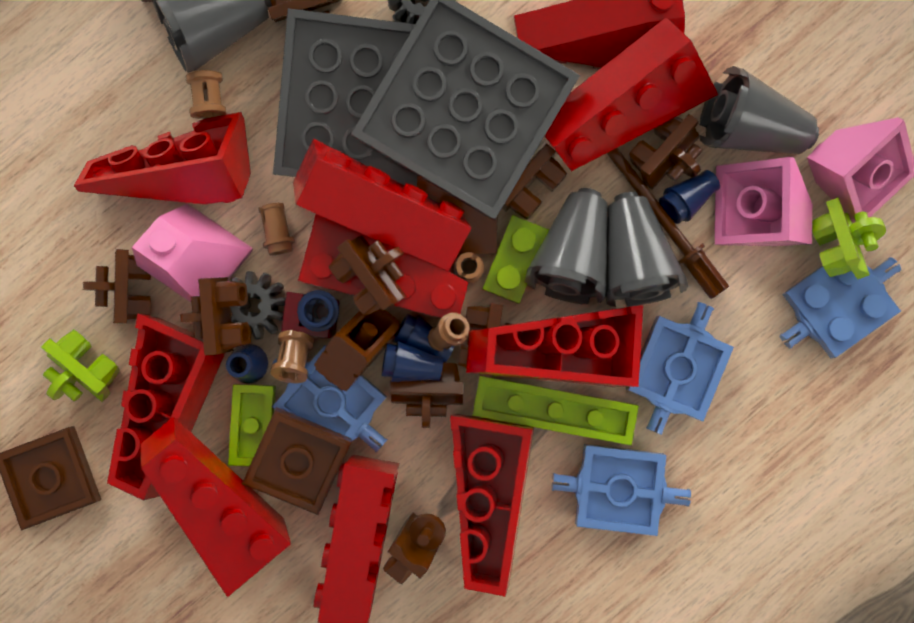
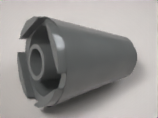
[152,0,272,73]
[699,66,819,154]
[525,188,608,304]
[605,192,688,307]

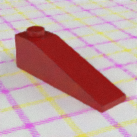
[514,0,685,69]
[74,112,251,205]

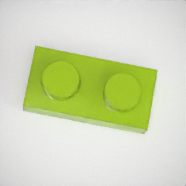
[482,215,549,304]
[228,384,276,467]

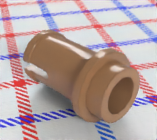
[258,202,295,255]
[453,252,484,284]
[428,313,470,351]

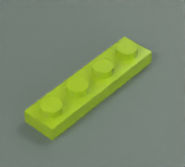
[472,376,639,446]

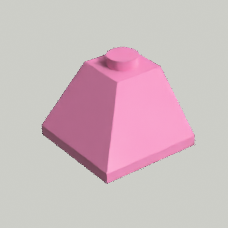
[807,117,914,223]
[715,157,813,246]
[132,204,253,302]

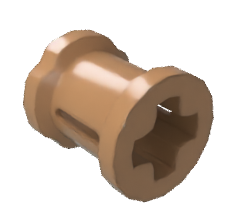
[185,70,227,119]
[270,330,314,384]

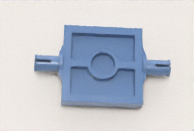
[780,257,901,358]
[626,302,734,435]
[272,345,388,453]
[551,444,691,536]

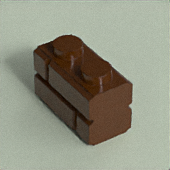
[314,309,401,391]

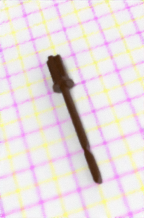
[607,148,729,299]

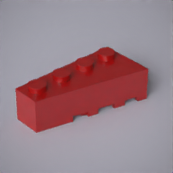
[544,17,719,172]
[293,138,472,271]
[298,214,469,318]
[466,305,644,387]
[107,313,225,500]
[450,413,534,597]
[141,416,291,598]
[313,454,400,623]

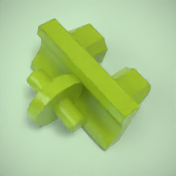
[812,197,886,280]
[41,329,120,402]

